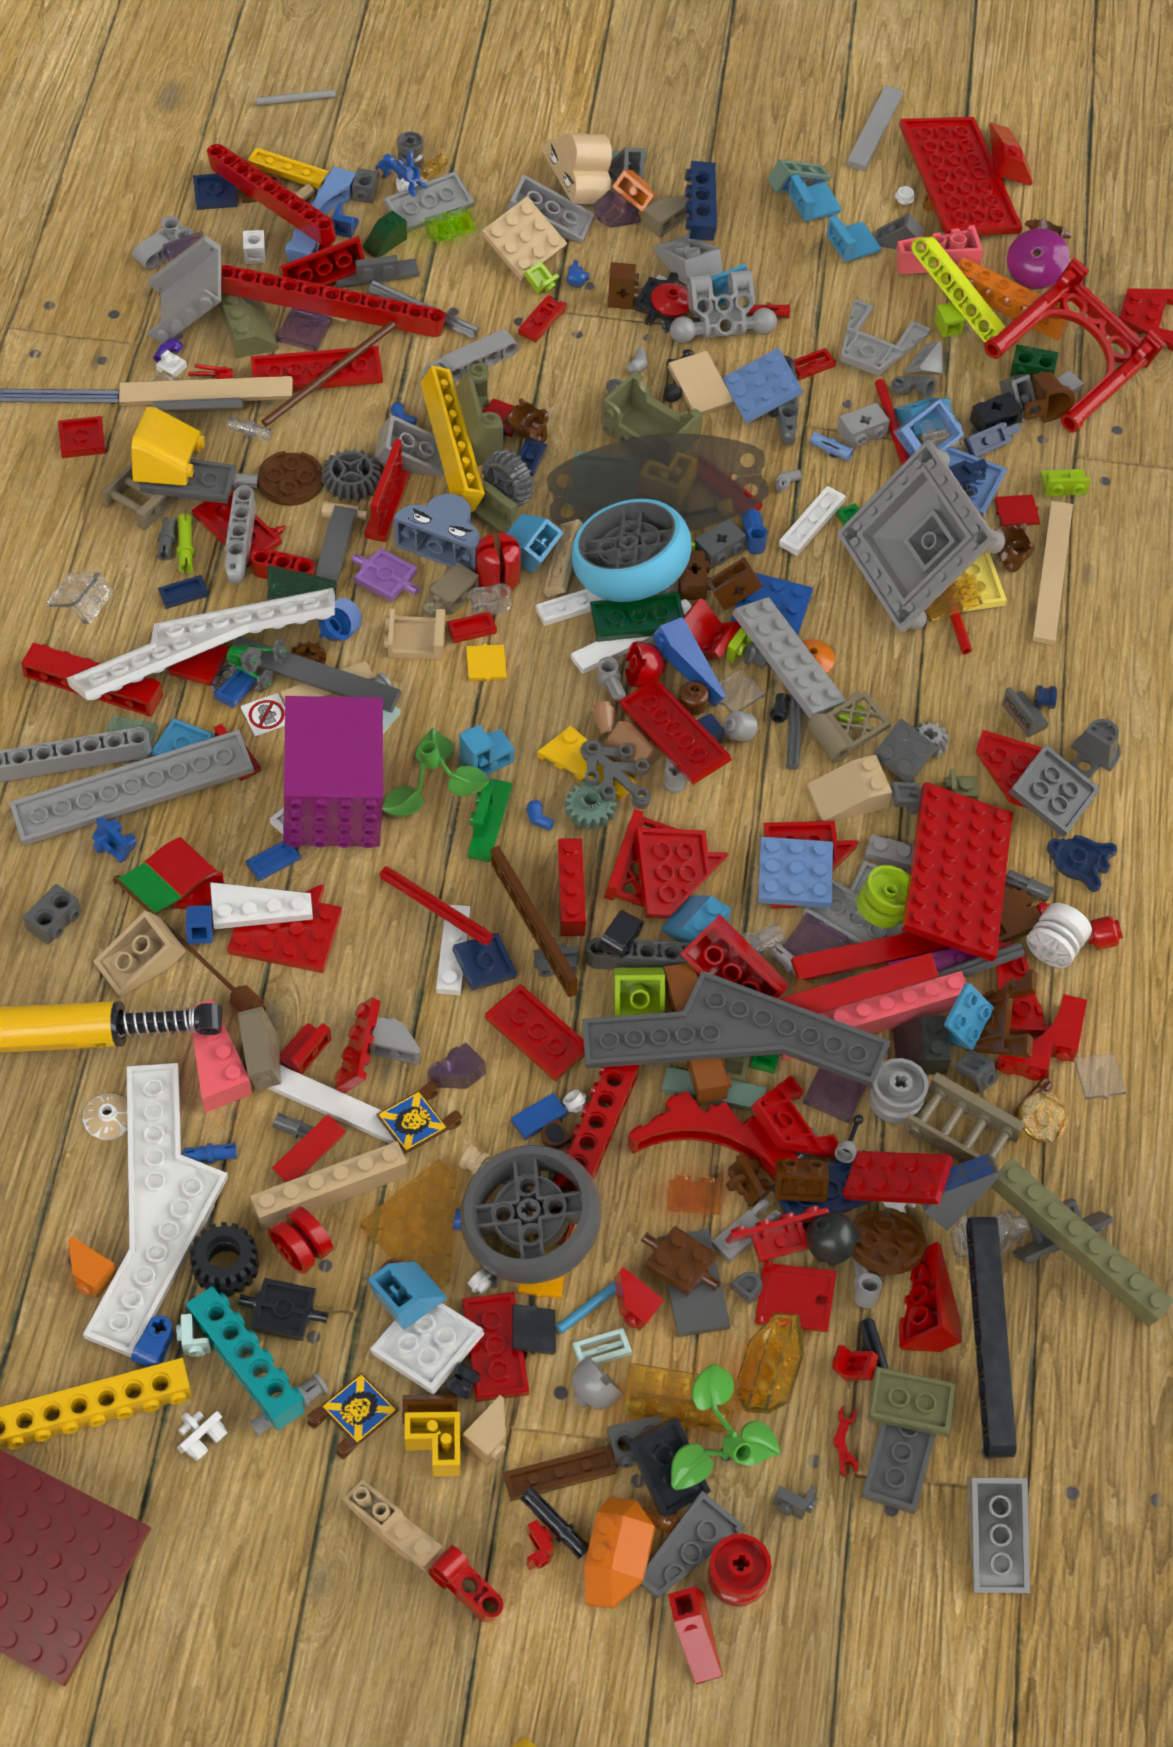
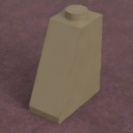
[238,1007,281,1090]

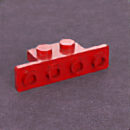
[725,1206,829,1263]

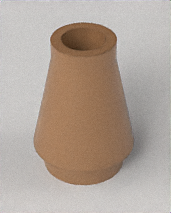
[592,701,615,738]

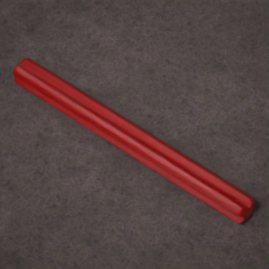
[379,866,493,945]

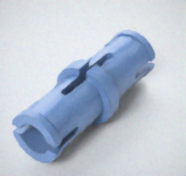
[809,431,854,462]

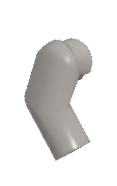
[626,348,647,374]
[775,469,802,491]

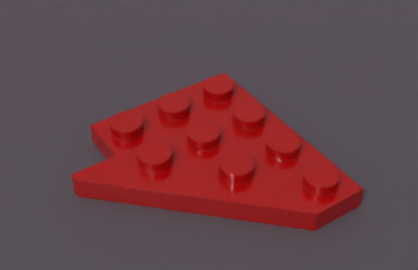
[763,821,858,909]
[635,827,728,919]
[227,884,342,973]

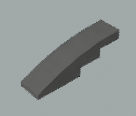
[314,505,357,589]

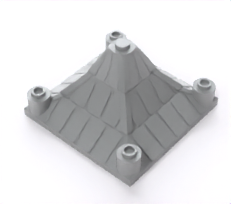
[837,440,1005,632]

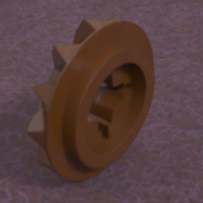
[291,641,326,664]

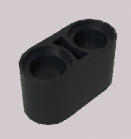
[599,910,644,959]

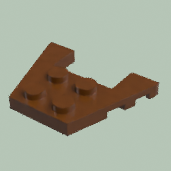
[964,969,1038,1058]

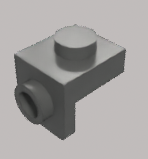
[772,1485,818,1520]

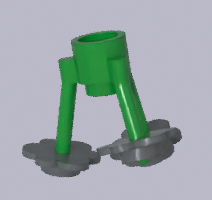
[227,638,287,693]

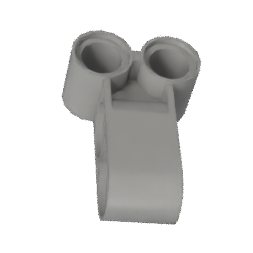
[132,216,194,270]

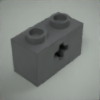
[694,519,746,570]

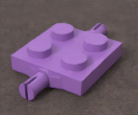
[352,548,420,603]

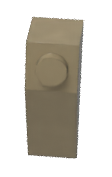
[642,195,689,238]

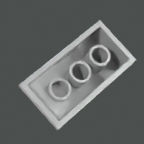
[503,174,595,243]
[966,1477,1030,1593]

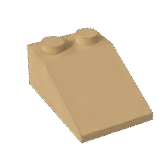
[807,755,892,821]
[93,910,186,997]

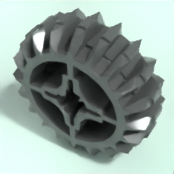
[322,448,381,503]
[482,449,535,507]

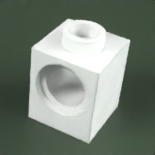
[243,230,266,264]

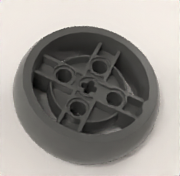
[460,1145,602,1284]

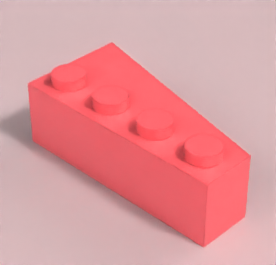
[895,225,983,274]
[189,999,252,1113]

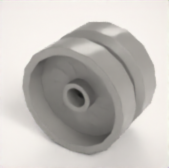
[868,1058,929,1124]

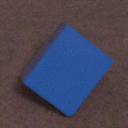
[331,203,359,238]

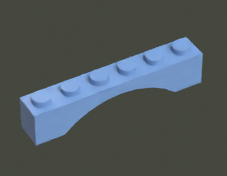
[285,167,356,262]

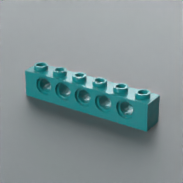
[185,1286,305,1431]

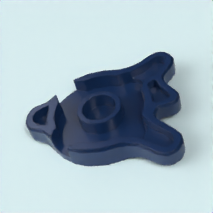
[1047,835,1117,892]

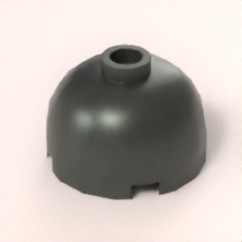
[806,1211,860,1265]

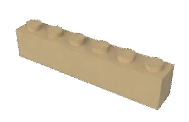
[250,1141,408,1231]

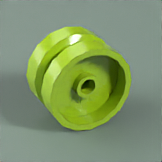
[856,865,909,928]

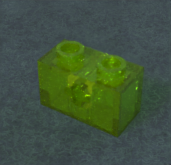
[424,207,475,242]

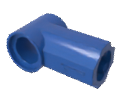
[741,508,767,554]

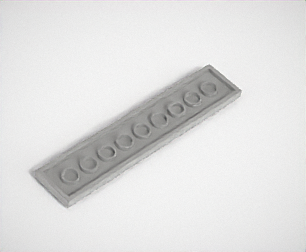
[9,730,254,846]

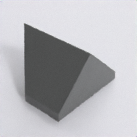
[610,148,645,181]

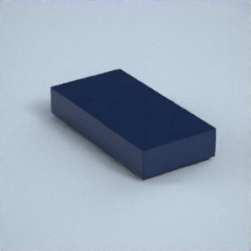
[158,575,209,609]

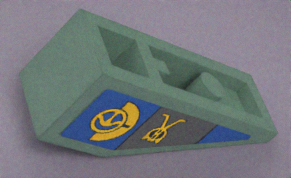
[767,159,831,193]

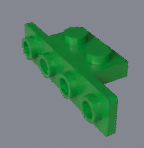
[467,778,512,862]

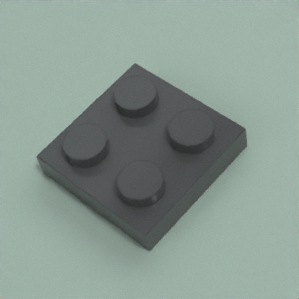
[873,719,938,782]

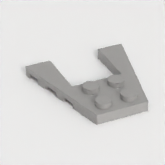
[840,299,931,376]

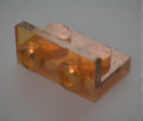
[668,1175,722,1215]

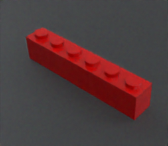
[21,642,163,717]

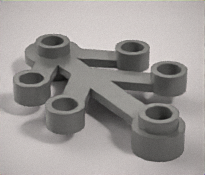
[580,740,651,809]

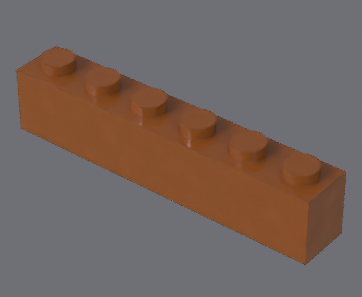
[664,963,732,1104]

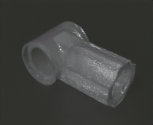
[741,923,785,956]

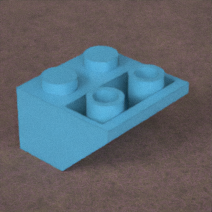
[507,514,564,573]
[368,1261,447,1330]

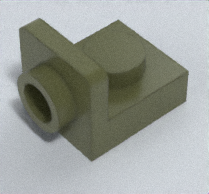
[944,769,978,800]

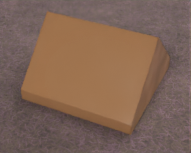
[603,721,664,779]

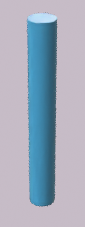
[556,1281,616,1334]

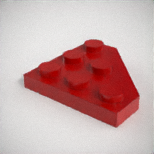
[975,730,1042,808]

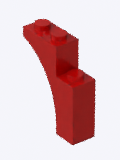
[995,994,1087,1081]

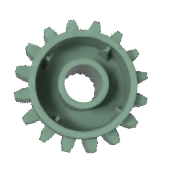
[564,781,617,830]

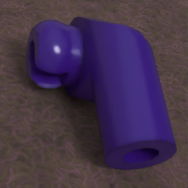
[153,338,183,363]

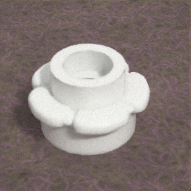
[895,186,915,205]
[563,1089,587,1113]
[468,1269,492,1294]

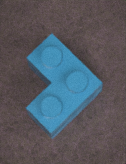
[459,725,515,775]

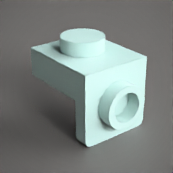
[176,1314,211,1357]

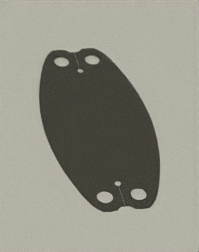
[547,433,768,531]

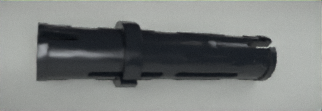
[520,1486,589,1560]

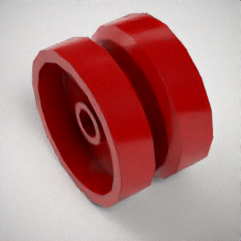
[268,1205,334,1274]
[707,1534,772,1606]

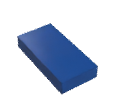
[214,669,261,709]
[246,841,300,882]
[511,1093,568,1140]

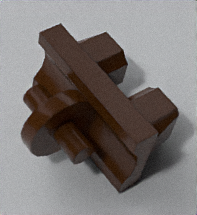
[726,1153,772,1207]

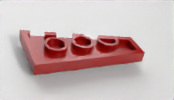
[334,997,381,1094]

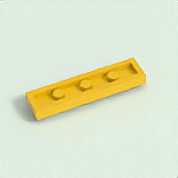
[247,148,329,189]

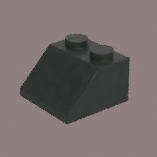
[893,1016,951,1075]

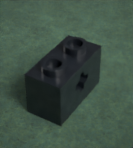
[970,392,1023,432]

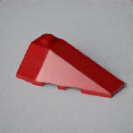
[989,122,1033,186]
[898,1241,962,1352]

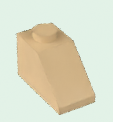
[463,1395,506,1464]

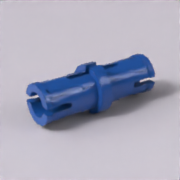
[183,1142,237,1164]

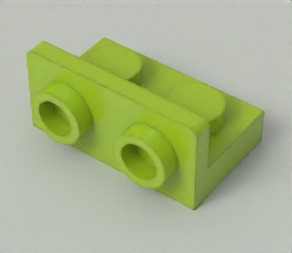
[1040,469,1091,496]

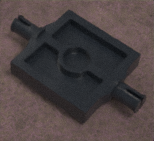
[634,272,687,326]
[238,1278,329,1341]

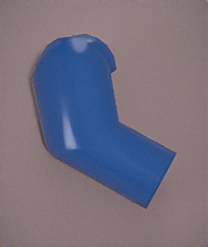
[391,402,417,426]
[526,800,555,831]

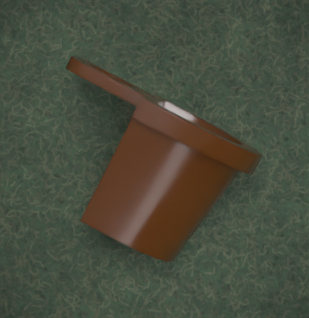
[1023,372,1075,423]

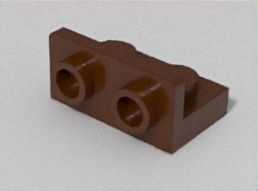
[774,1158,829,1202]

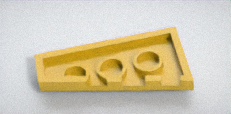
[537,725,637,800]

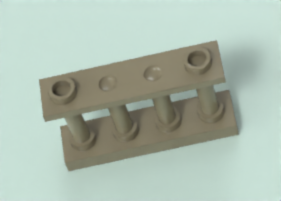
[101,458,197,530]
[903,1073,1026,1166]

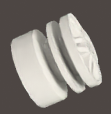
[1026,903,1092,968]

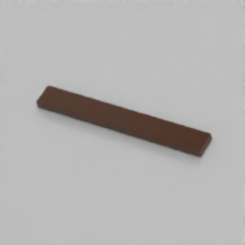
[490,846,577,998]

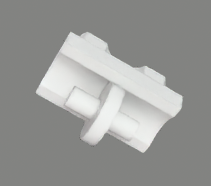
[176,1411,228,1461]

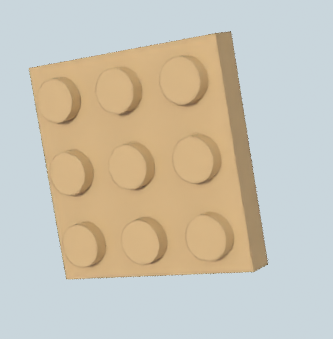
[481,196,567,281]

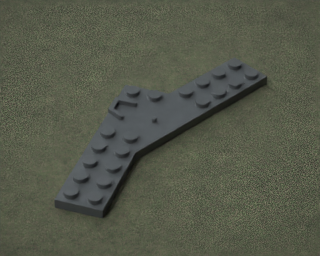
[582,971,891,1087]

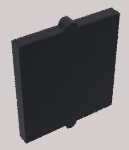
[512,1304,556,1355]

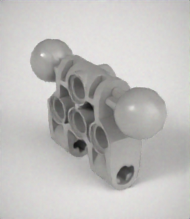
[670,270,777,344]

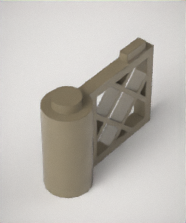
[807,690,891,763]

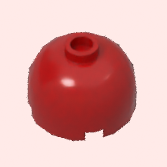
[625,641,666,688]

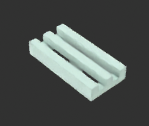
[572,1328,632,1365]

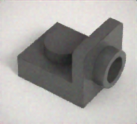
[890,782,921,815]
[955,1050,998,1093]

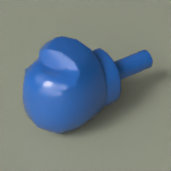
[566,260,590,287]

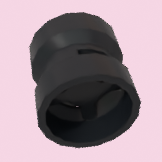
[445,1362,482,1400]

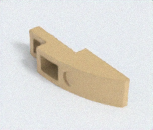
[343,1479,444,1572]

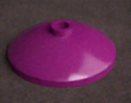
[1007,228,1069,289]

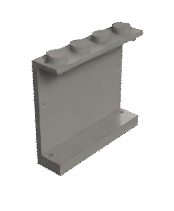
[147,235,221,344]

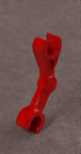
[833,1406,858,1478]

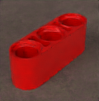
[251,548,315,588]

